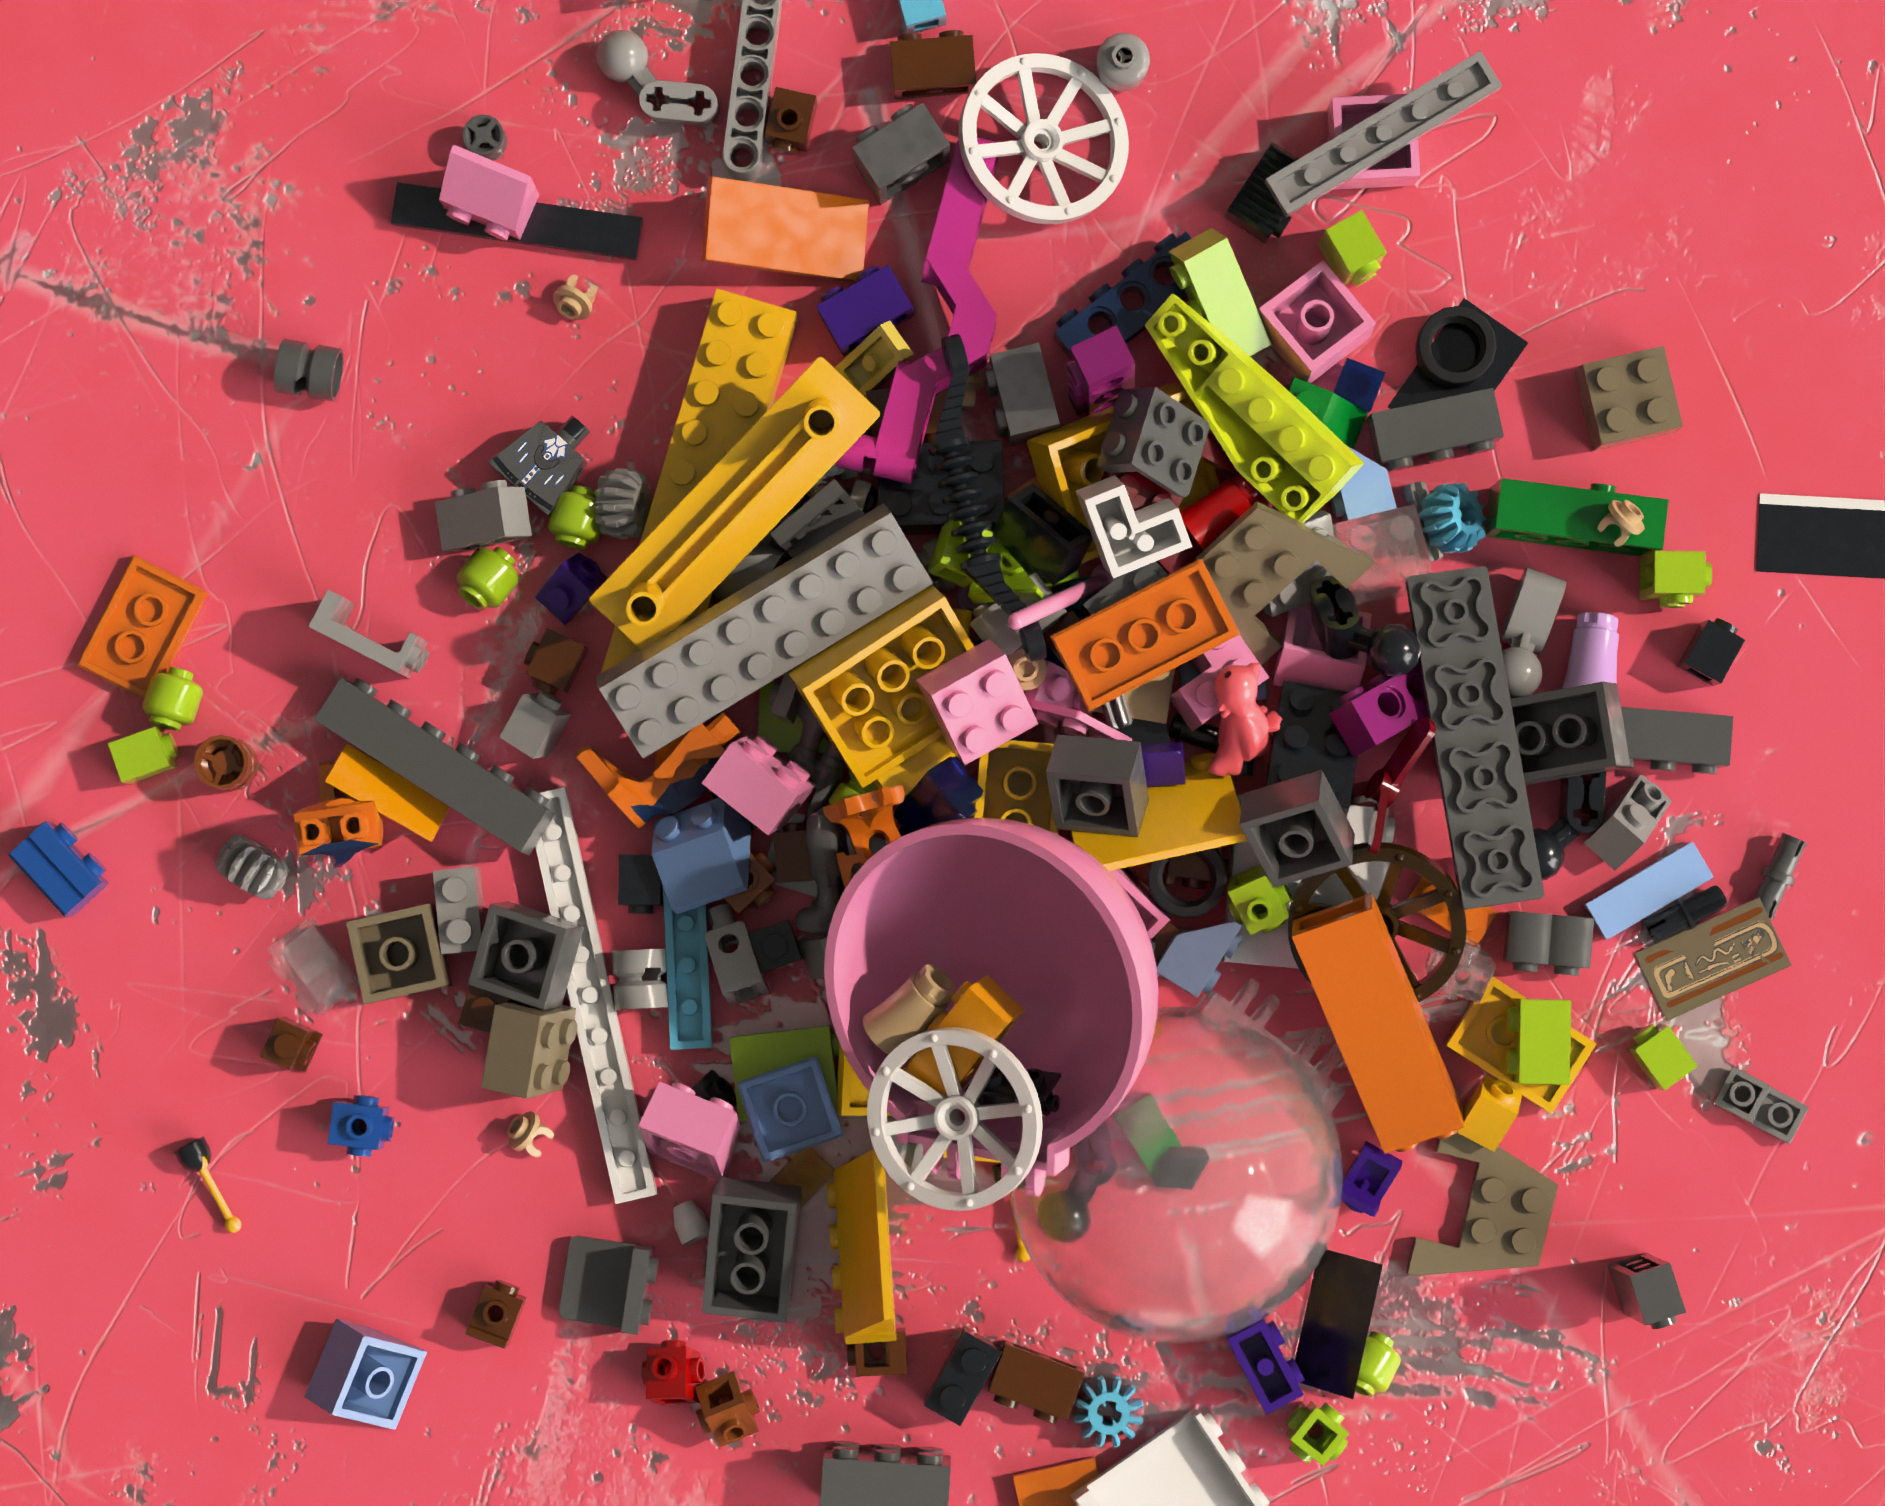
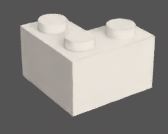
[1076,475,1192,578]

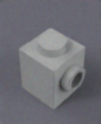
[500,691,571,759]

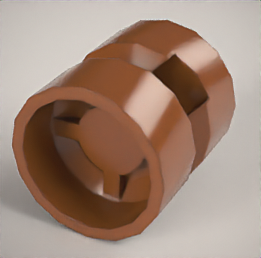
[194,735,259,792]

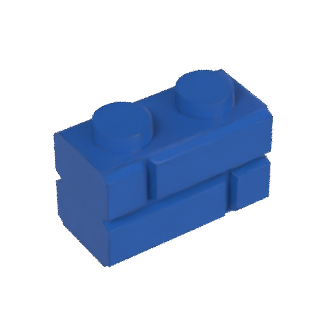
[8,821,108,917]

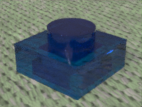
[1333,358,1386,413]

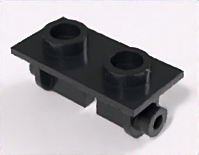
[965,1066,1062,1116]

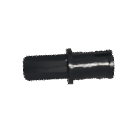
[1643,886,1728,944]

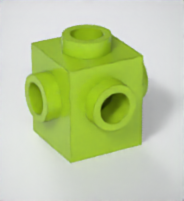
[1227,864,1293,935]
[1286,1401,1349,1467]

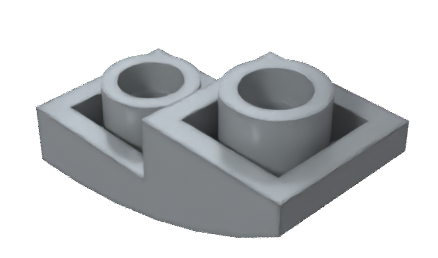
[1714,1066,1809,1145]

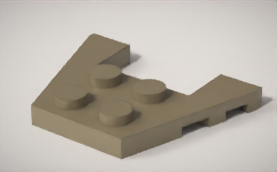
[1196,502,1374,665]
[1406,1132,1558,1276]

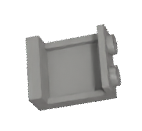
[308,590,430,679]

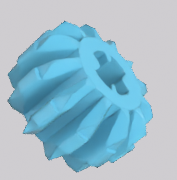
[1418,483,1489,554]
[1073,1375,1144,1447]

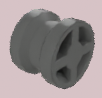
[463,114,507,161]

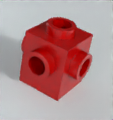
[641,1340,705,1405]

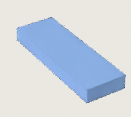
[1583,842,1714,940]

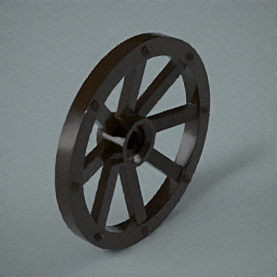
[1288,842,1467,1002]

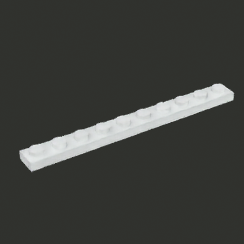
[535,787,658,1204]

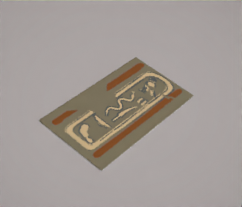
[1635,897,1792,1021]

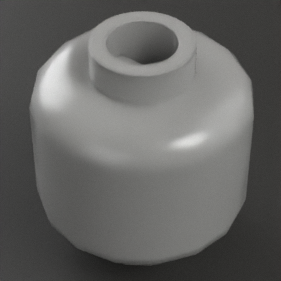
[1096,33,1150,91]

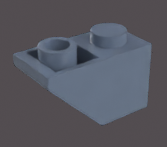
[1156,921,1243,998]

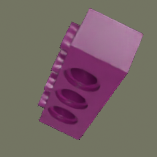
[1066,325,1135,417]
[1329,660,1428,757]

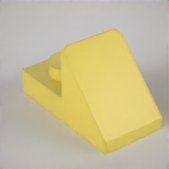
[835,320,914,397]

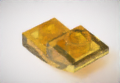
[769,1147,835,1209]

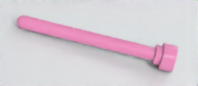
[1008,564,1117,630]

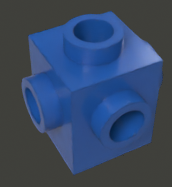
[328,1095,394,1157]

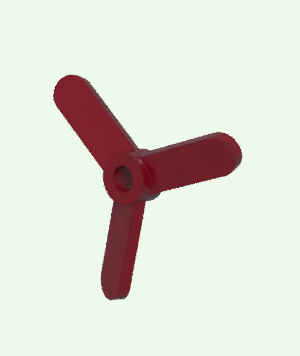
[1350,717,1436,854]

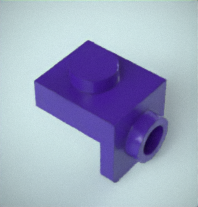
[535,553,607,625]
[1338,1141,1403,1217]

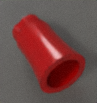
[1179,474,1266,553]

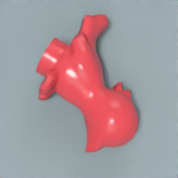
[1208,663,1282,776]

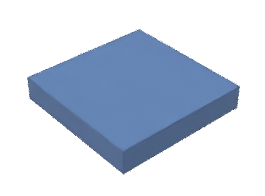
[737,1056,844,1163]

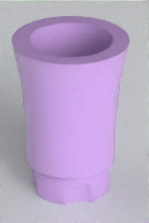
[1561,612,1619,689]

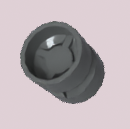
[274,339,344,402]

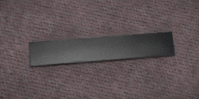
[391,182,643,261]

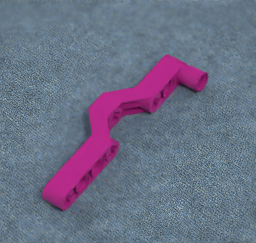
[833,137,998,484]

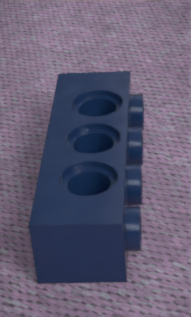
[1053,231,1192,359]

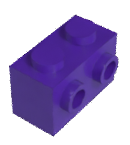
[816,265,915,356]
[1223,1315,1305,1415]

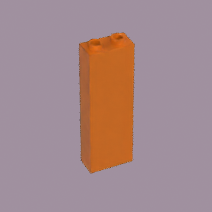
[1292,893,1464,1154]

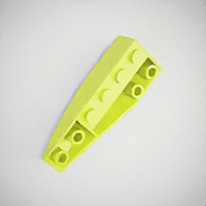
[1145,294,1364,523]

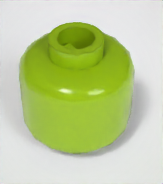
[548,485,601,550]
[456,547,519,610]
[142,667,203,731]
[1355,1331,1401,1397]

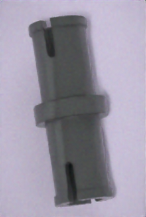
[1755,833,1808,920]

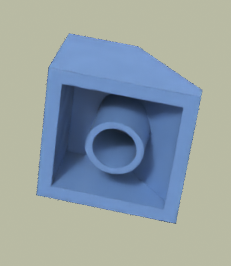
[651,798,751,914]
[304,1319,427,1430]

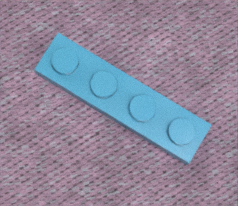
[663,887,713,1050]

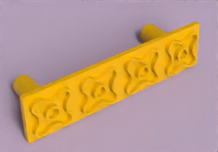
[589,356,880,649]

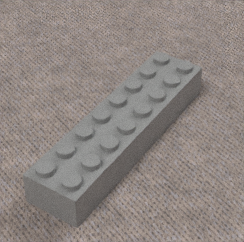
[596,503,933,758]

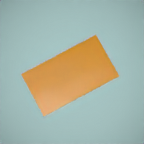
[325,744,450,842]

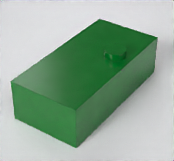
[1484,478,1669,557]

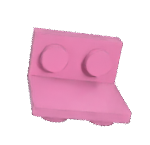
[1025,660,1132,741]

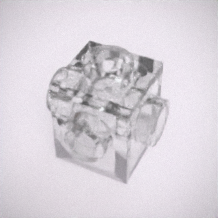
[1425,936,1496,1004]

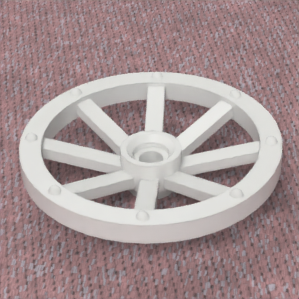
[958,53,1129,224]
[867,1027,1043,1211]

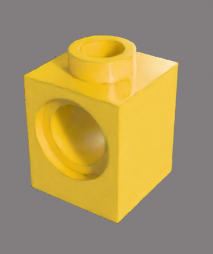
[1457,1075,1522,1152]

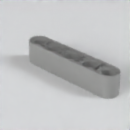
[723,0,782,181]

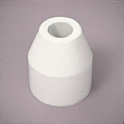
[673,1200,710,1246]

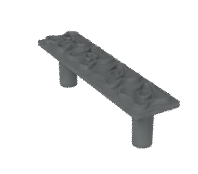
[1405,566,1544,910]

